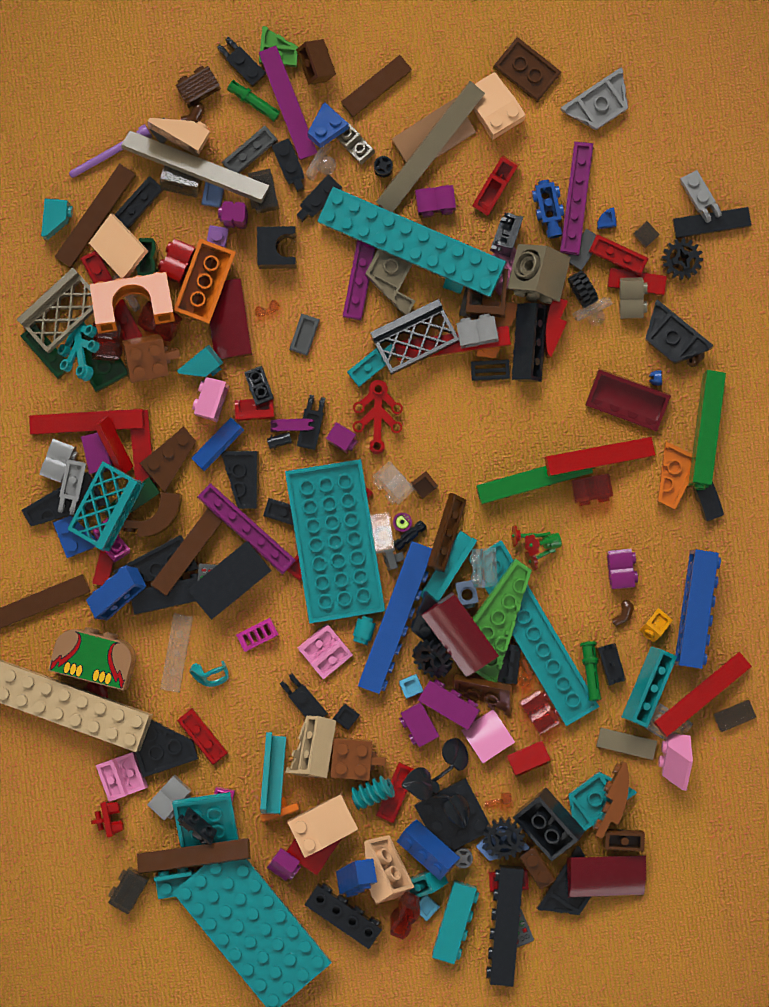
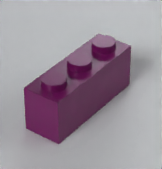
[418,679,481,730]

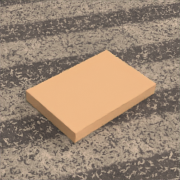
[89,214,148,279]

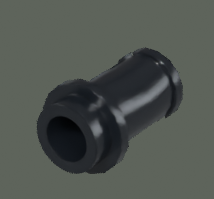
[267,431,292,450]

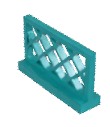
[68,461,145,551]

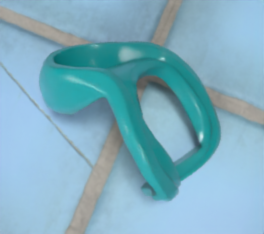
[189,661,229,687]

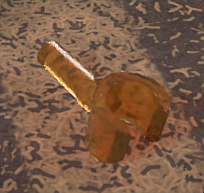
[485,793,511,806]

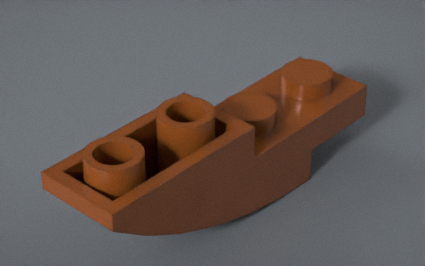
[593,760,629,839]

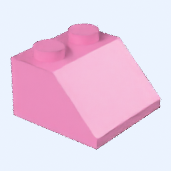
[192,377,229,422]
[658,734,693,791]

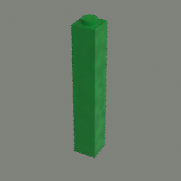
[688,370,726,490]
[476,466,595,505]

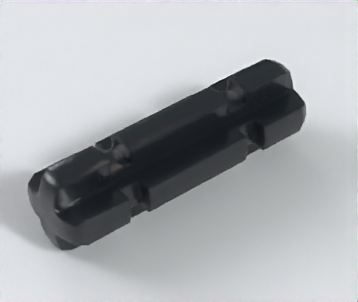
[393,520,426,550]

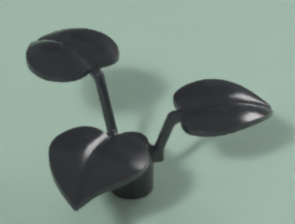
[401,738,470,828]

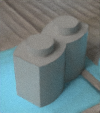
[456,314,499,348]
[39,439,78,483]
[147,775,192,820]

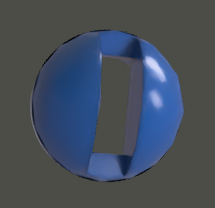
[649,370,662,386]

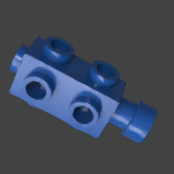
[532,180,564,239]

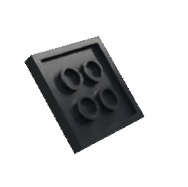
[414,778,490,851]

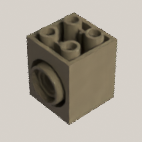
[507,244,571,304]

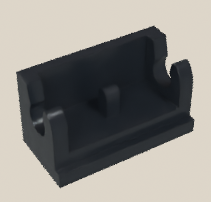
[490,213,523,257]
[597,643,626,686]

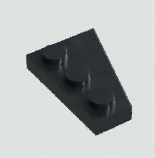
[221,451,259,509]

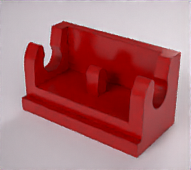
[234,399,275,421]
[507,741,551,777]

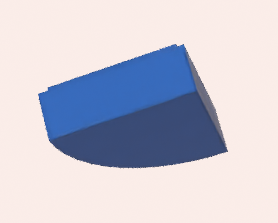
[597,207,617,229]

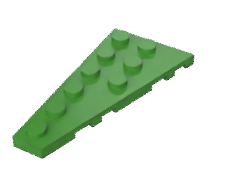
[472,558,532,682]

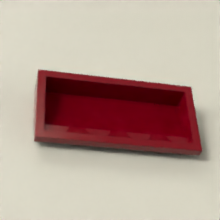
[209,278,253,360]
[585,368,671,431]
[421,592,499,677]
[567,855,646,897]

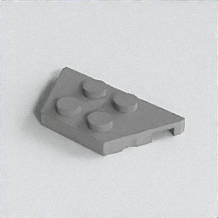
[560,67,628,130]

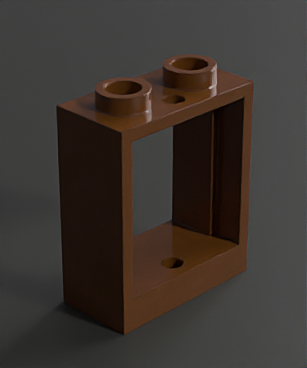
[466,268,508,318]

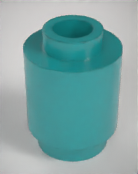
[353,616,376,645]

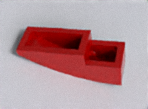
[472,155,519,216]
[544,298,568,359]

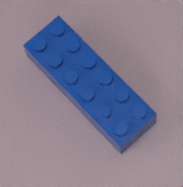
[674,549,721,669]

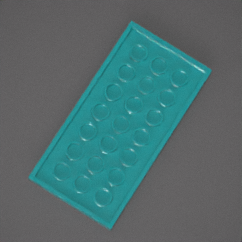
[285,459,385,624]
[173,859,332,1007]

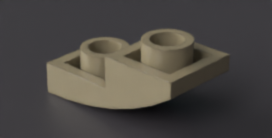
[336,124,375,165]

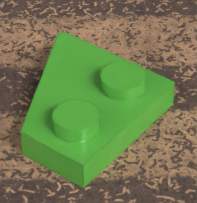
[259,26,298,67]

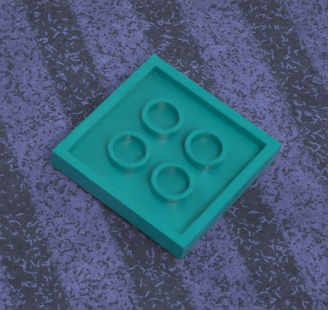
[172,792,239,847]

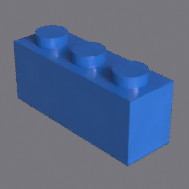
[86,565,146,620]
[396,819,460,880]
[336,859,377,897]

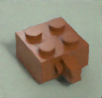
[122,334,180,383]
[331,737,386,780]

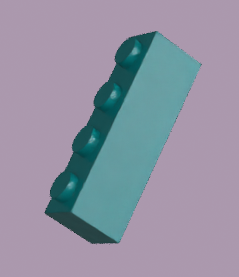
[621,646,677,728]
[432,880,479,964]

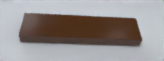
[341,55,412,117]
[427,493,467,572]

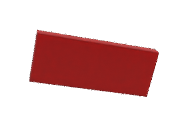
[92,550,114,586]

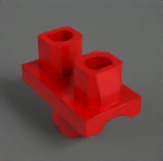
[91,800,124,838]

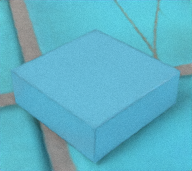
[399,674,424,699]
[413,895,440,921]

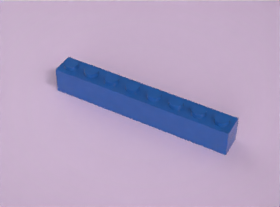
[358,541,432,694]

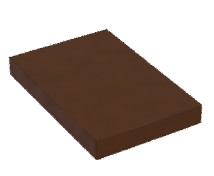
[493,37,561,102]

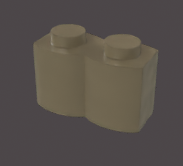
[619,277,647,319]

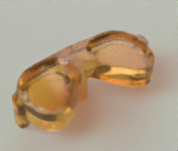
[255,300,280,317]

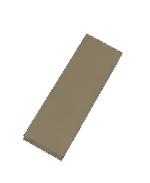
[596,727,657,760]

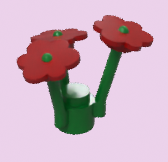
[511,525,562,571]

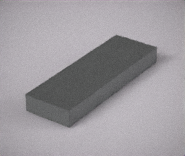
[222,126,278,174]

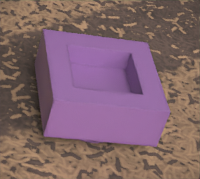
[207,225,229,248]

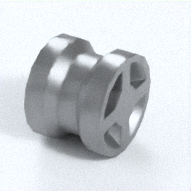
[454,847,473,868]

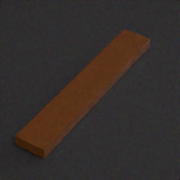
[55,163,136,268]
[151,502,235,596]
[0,574,91,629]
[137,838,251,874]

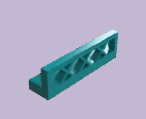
[420,531,477,602]
[260,732,286,815]

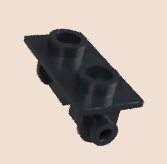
[498,644,521,684]
[177,807,217,845]

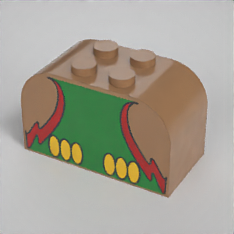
[48,627,136,690]

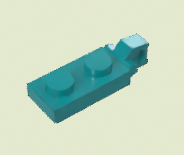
[347,344,396,387]

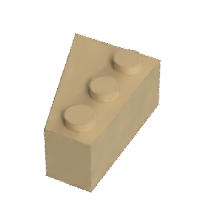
[285,716,336,778]

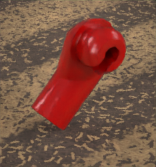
[87,682,108,698]

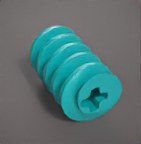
[351,776,395,810]

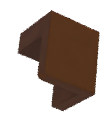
[411,471,438,499]

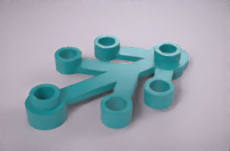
[58,317,100,381]

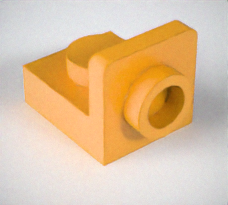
[639,608,673,642]

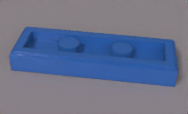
[191,418,244,471]

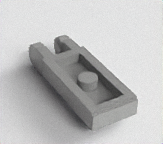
[680,170,722,223]
[58,459,87,515]

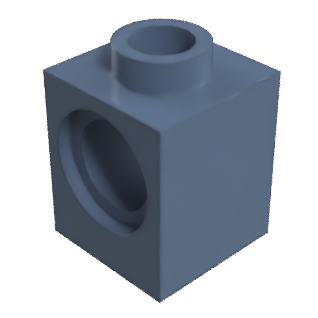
[455,580,479,609]

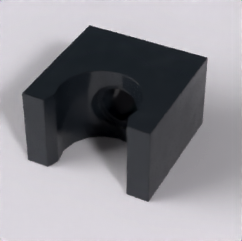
[257,226,297,269]

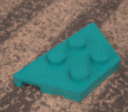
[568,772,637,831]

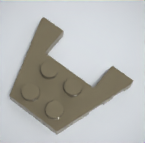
[365,249,415,316]

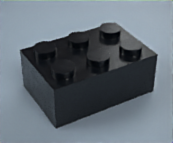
[513,787,585,861]

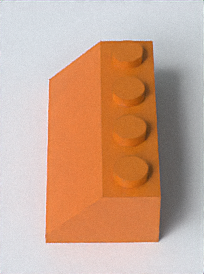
[173,239,236,324]

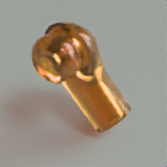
[518,658,534,687]

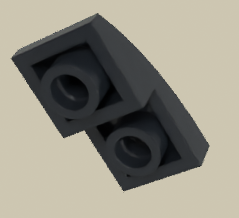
[244,366,274,406]
[693,481,724,521]

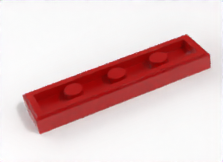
[130,410,156,485]

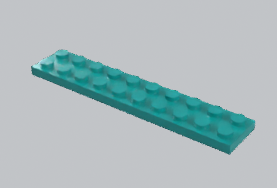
[317,187,507,298]
[468,540,599,726]

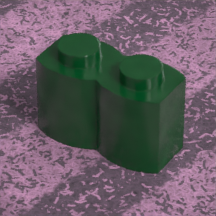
[136,238,158,276]

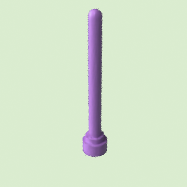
[69,124,152,178]

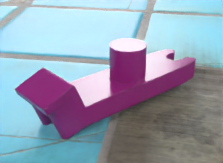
[271,419,314,432]

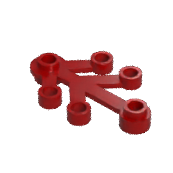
[353,380,403,455]

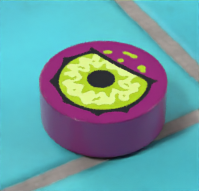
[393,513,412,532]

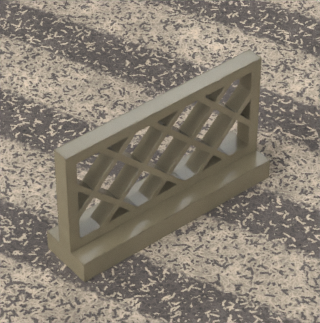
[17,268,94,354]

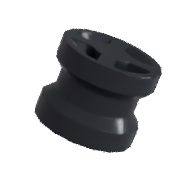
[374,156,393,178]

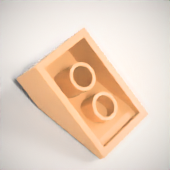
[473,72,526,140]
[148,118,210,157]
[288,794,358,857]
[364,835,414,904]

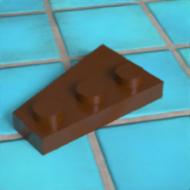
[140,427,196,493]
[454,674,512,717]

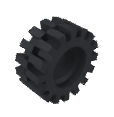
[568,271,599,308]

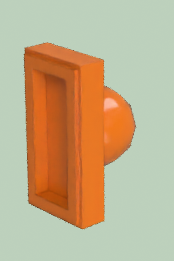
[260,795,300,822]

